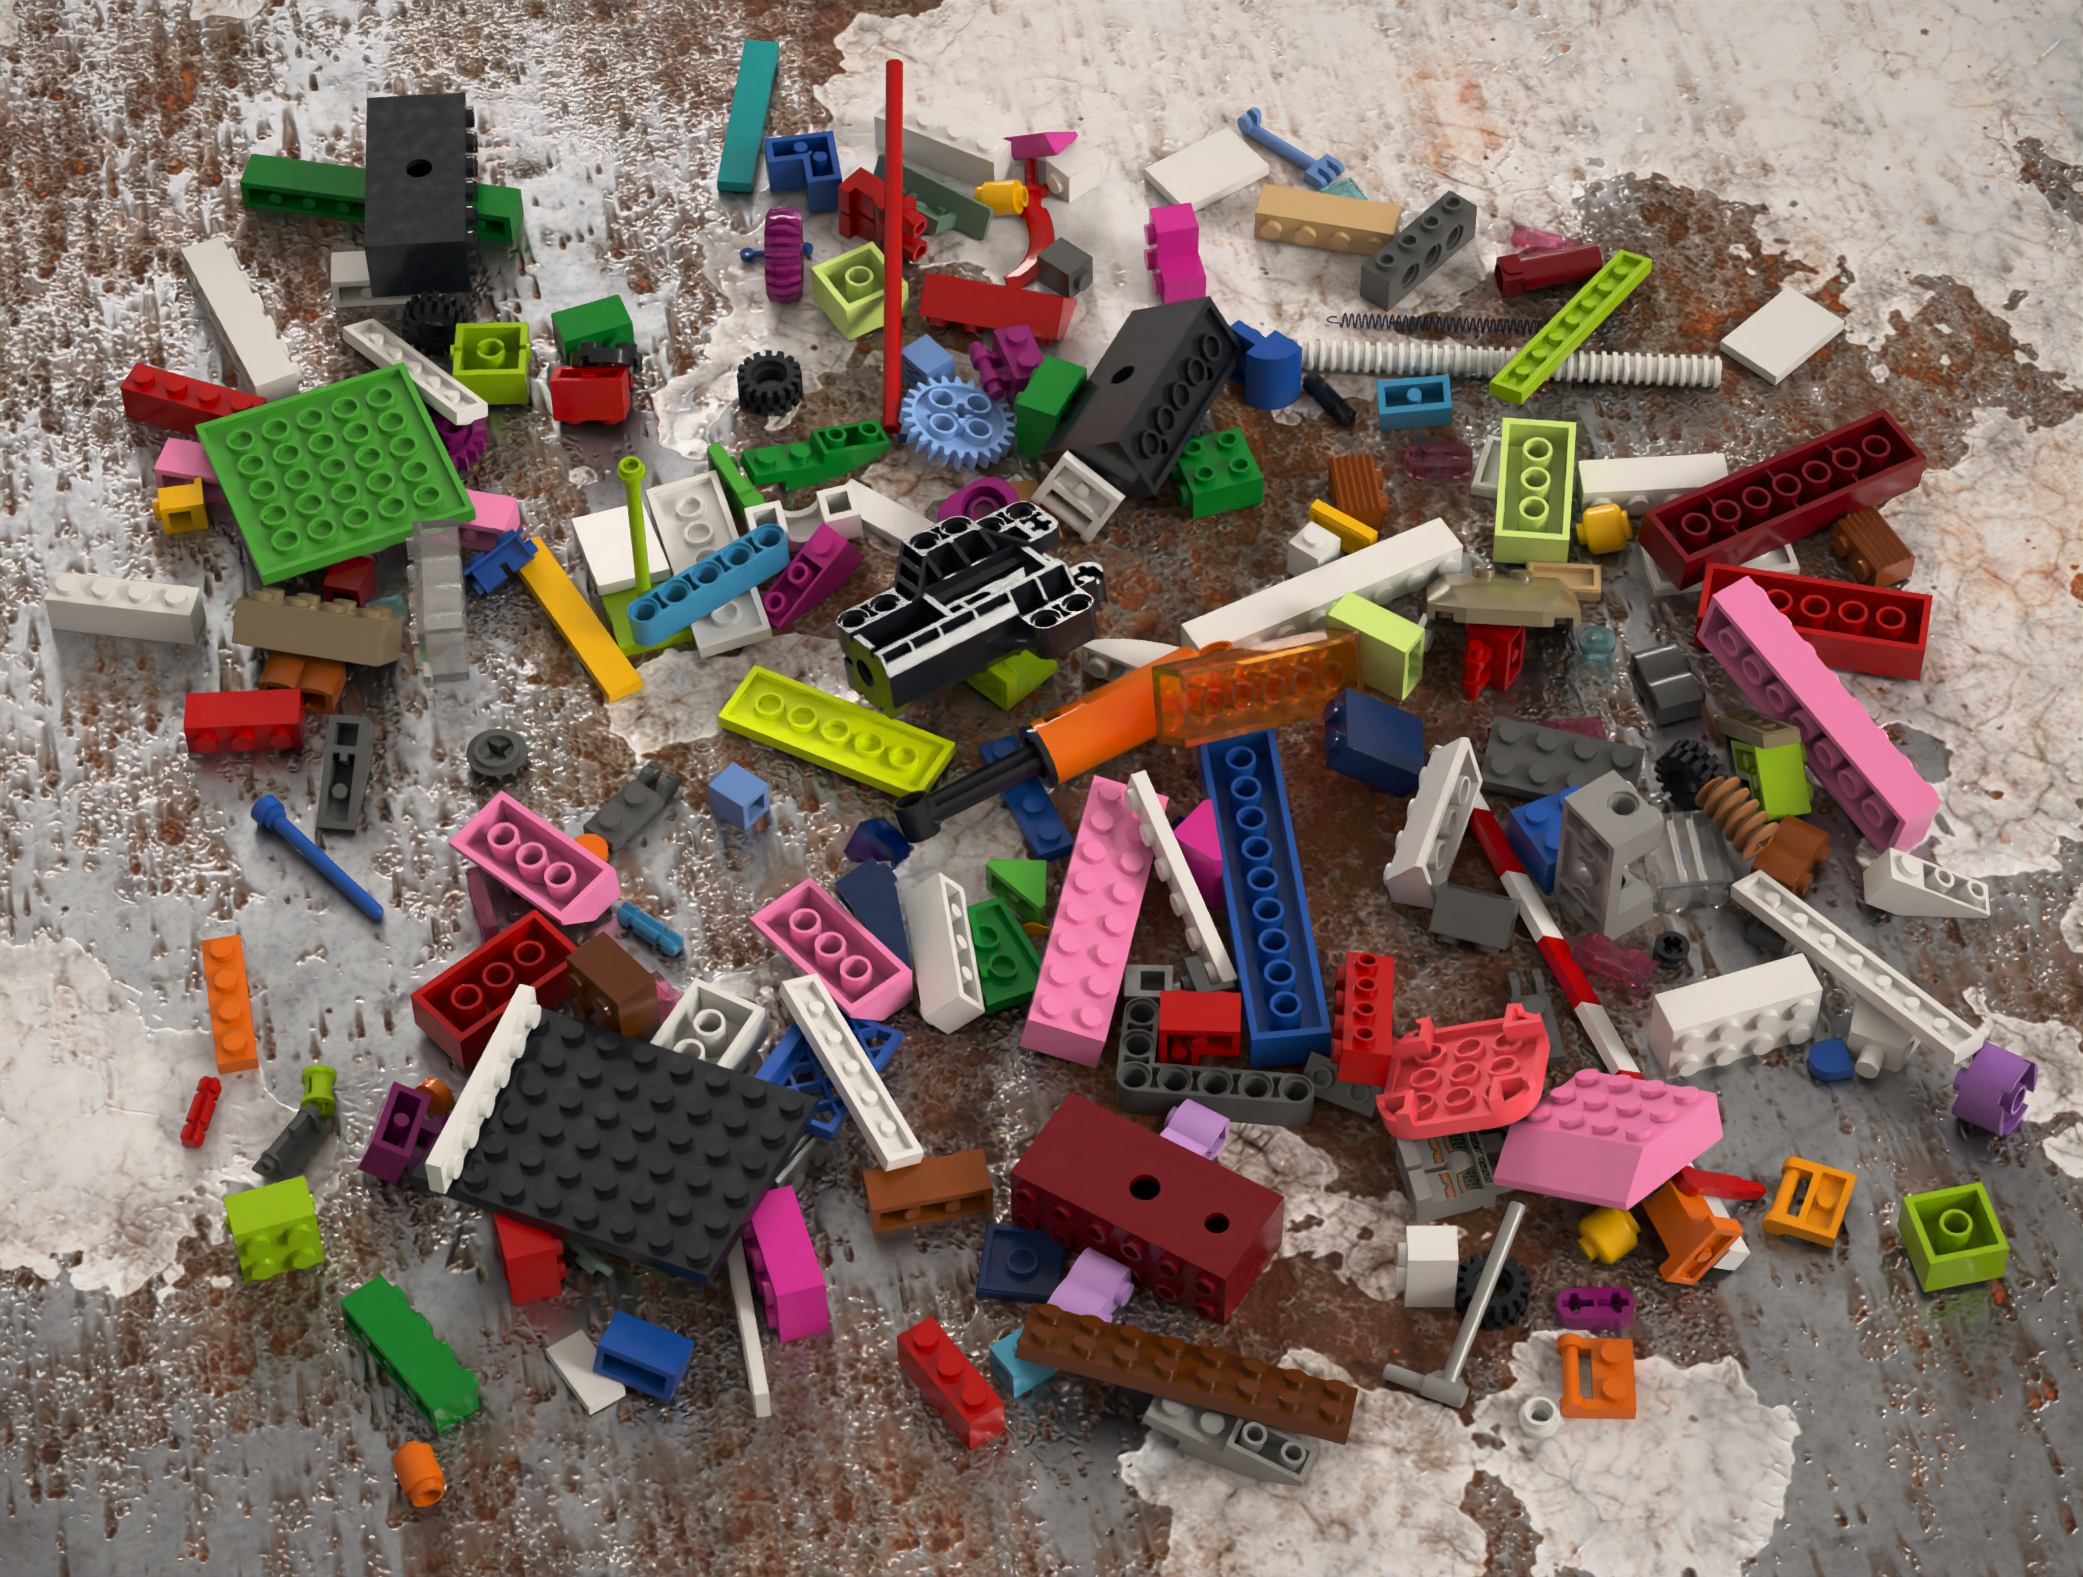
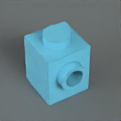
[989,1326,1055,1399]

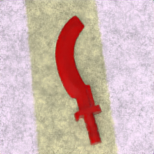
[1004,158,1055,288]

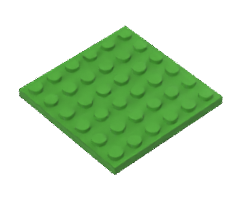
[195,362,476,586]

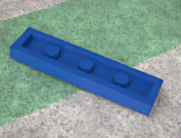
[979,734,1074,862]

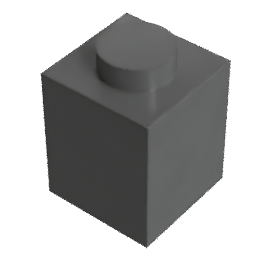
[1037,237,1093,298]

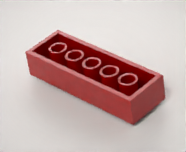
[1694,561,1933,681]

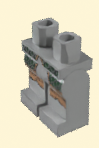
[1396,1131,1515,1224]

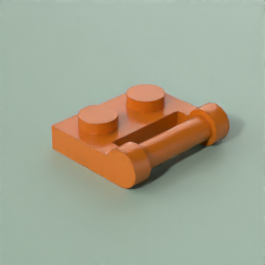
[1556,1333,1636,1419]

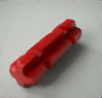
[180,1076,222,1149]

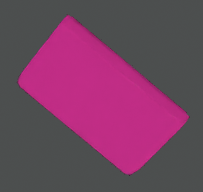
[1004,131,1078,160]

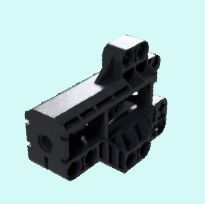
[836,501,1108,720]

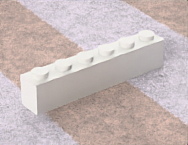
[181,236,303,403]

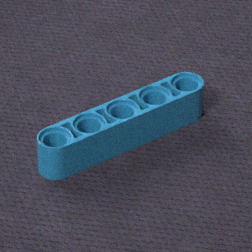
[627,523,790,647]

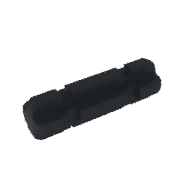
[1302,372,1356,428]

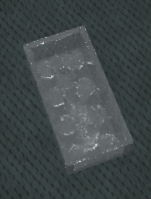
[406,518,470,683]

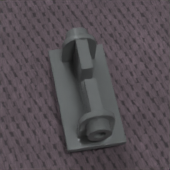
[1303,1051,1384,1118]
[252,1104,333,1183]

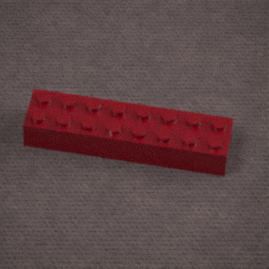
[1637,409,1927,591]

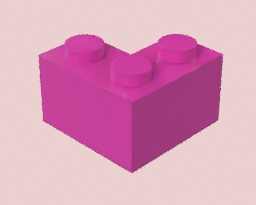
[1144,202,1206,305]

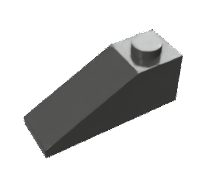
[316,714,376,832]

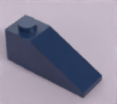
[834,856,912,970]

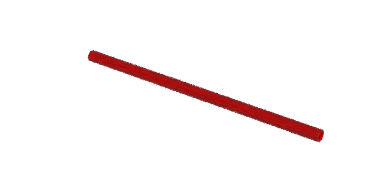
[883,59,903,434]

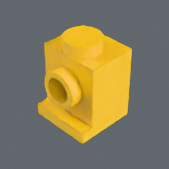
[152,477,209,535]

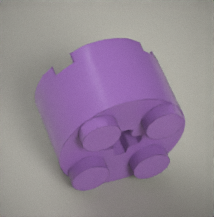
[1952,1041,2038,1136]

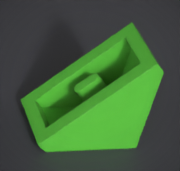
[986,860,1047,926]

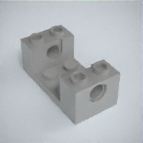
[1553,769,1664,947]

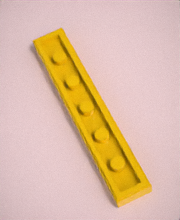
[517,536,643,703]

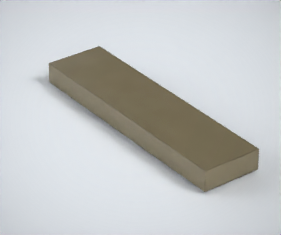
[1715,709,1801,749]

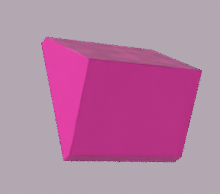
[1173,799,1222,909]

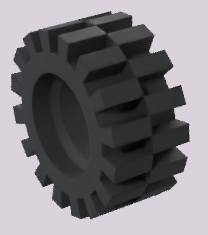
[401,291,468,356]
[737,350,803,417]
[1654,739,1729,813]
[1455,1250,1531,1332]

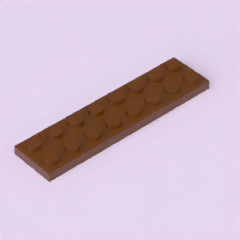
[1015,1302,1358,1445]

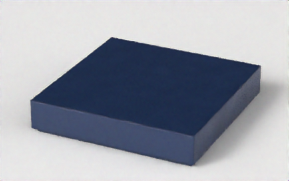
[976,1223,1067,1304]

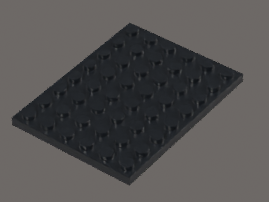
[411,1008,819,1287]

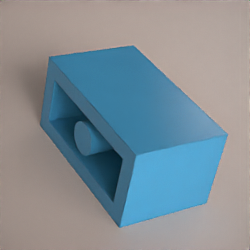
[1376,374,1452,431]

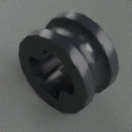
[1652,931,1690,970]

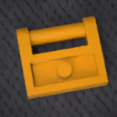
[1762,1157,1857,1248]

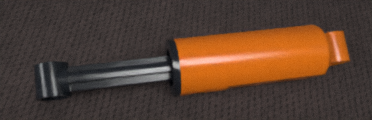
[892,641,1244,843]

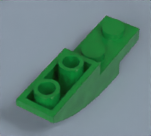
[740,419,891,491]

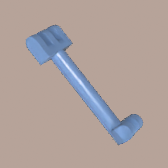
[1237,107,1345,191]

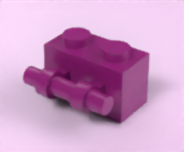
[969,324,1044,409]
[358,1081,449,1184]

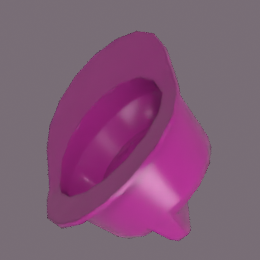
[937,477,1020,523]

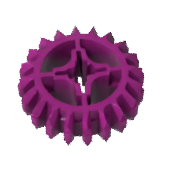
[764,207,804,303]

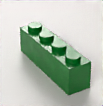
[340,1275,480,1434]

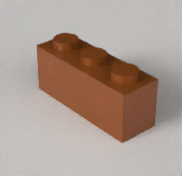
[862,1149,994,1234]

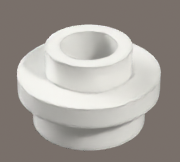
[1518,1396,1561,1438]

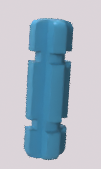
[616,902,684,956]

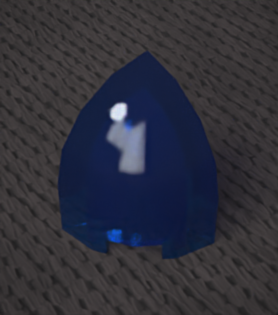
[843,817,911,871]

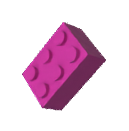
[742,1185,829,1343]

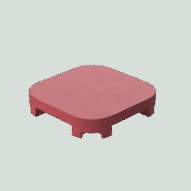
[1376,1003,1550,1140]

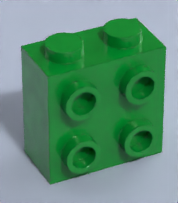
[1168,427,1263,520]

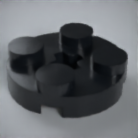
[570,341,643,374]

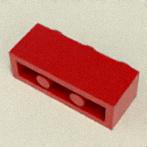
[183,688,305,753]
[897,1316,1005,1451]

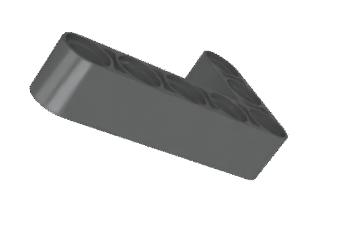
[1116,997,1314,1127]

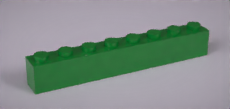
[240,154,524,243]

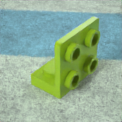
[964,649,1058,712]

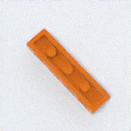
[201,934,259,1075]

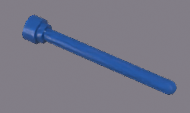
[251,795,384,919]

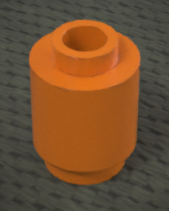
[391,1441,445,1507]

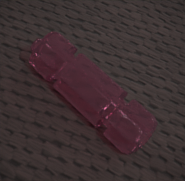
[1511,224,1580,252]

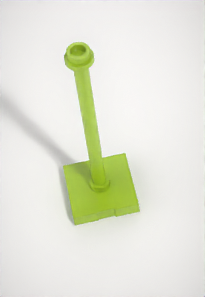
[601,456,693,656]

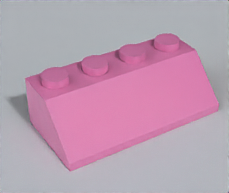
[448,791,622,925]
[749,877,913,1021]

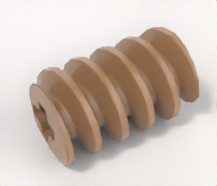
[1694,776,1779,861]

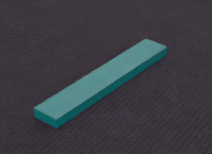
[717,40,779,192]

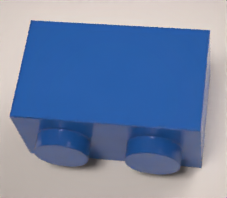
[592,1310,695,1403]

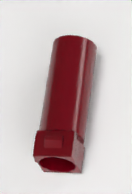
[1494,243,1603,299]

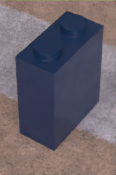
[1323,687,1424,798]

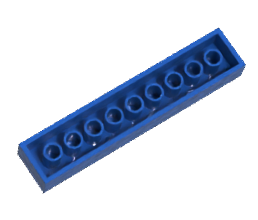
[1196,725,1331,1069]

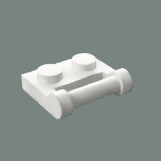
[1030,450,1126,545]

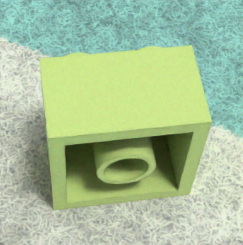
[811,241,909,341]

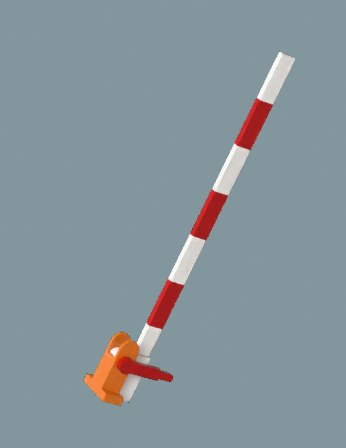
[1428,745,1767,1285]

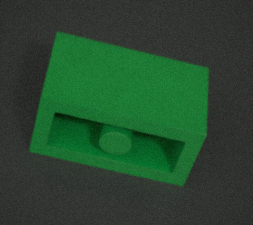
[551,294,635,366]

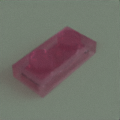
[1571,932,1660,990]

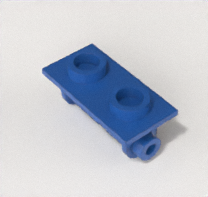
[463,528,539,595]

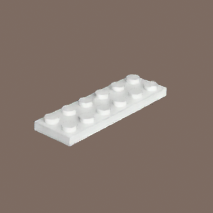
[645,470,773,659]

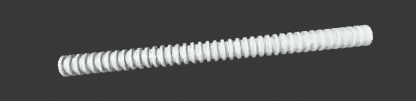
[1290,338,1722,388]

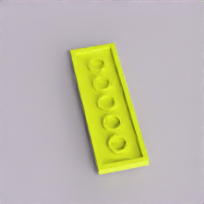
[718,665,956,797]

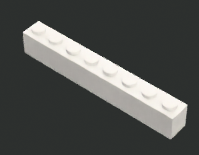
[1181,517,1463,664]

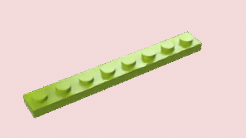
[1489,249,1652,405]

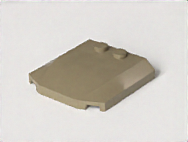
[1426,568,1581,627]

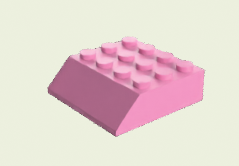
[1493,1069,1723,1211]

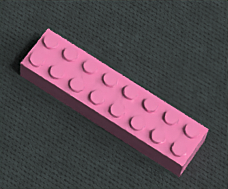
[1697,576,1942,855]
[1019,775,1169,1068]

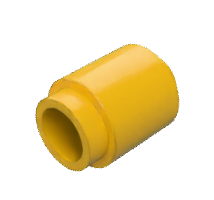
[974,179,1028,216]

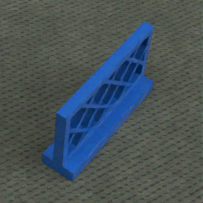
[754,1008,903,1141]

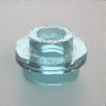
[1578,625,1616,661]

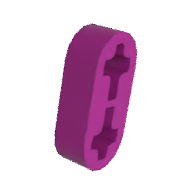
[1555,1287,1635,1330]

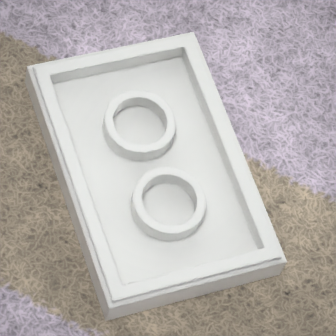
[1144,127,1269,212]
[1719,286,1844,385]
[571,502,671,596]

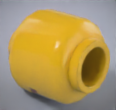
[1576,503,1633,555]
[1577,1206,1641,1265]

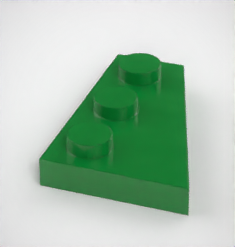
[967,896,1042,1015]

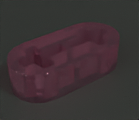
[1403,442,1473,479]

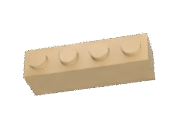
[1254,184,1401,257]

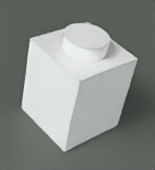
[1046,141,1101,203]
[1287,521,1341,577]

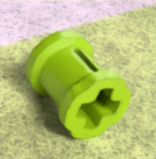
[300,1064,337,1118]

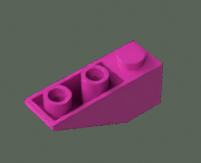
[761,522,865,631]

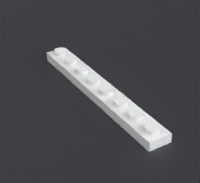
[1730,870,1984,1065]

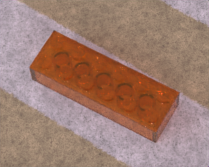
[1151,627,1364,748]

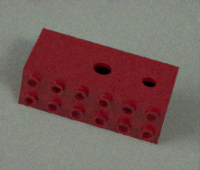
[1010,1092,1284,1326]

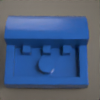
[1229,320,1302,410]

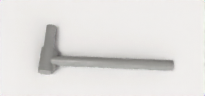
[1383,1201,1526,1409]

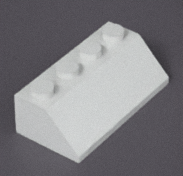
[1383,737,1483,909]

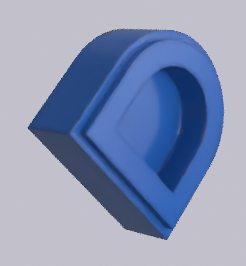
[1807,1037,1855,1081]

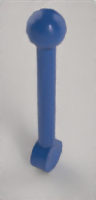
[740,242,813,262]

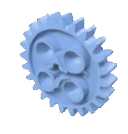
[898,376,1016,471]

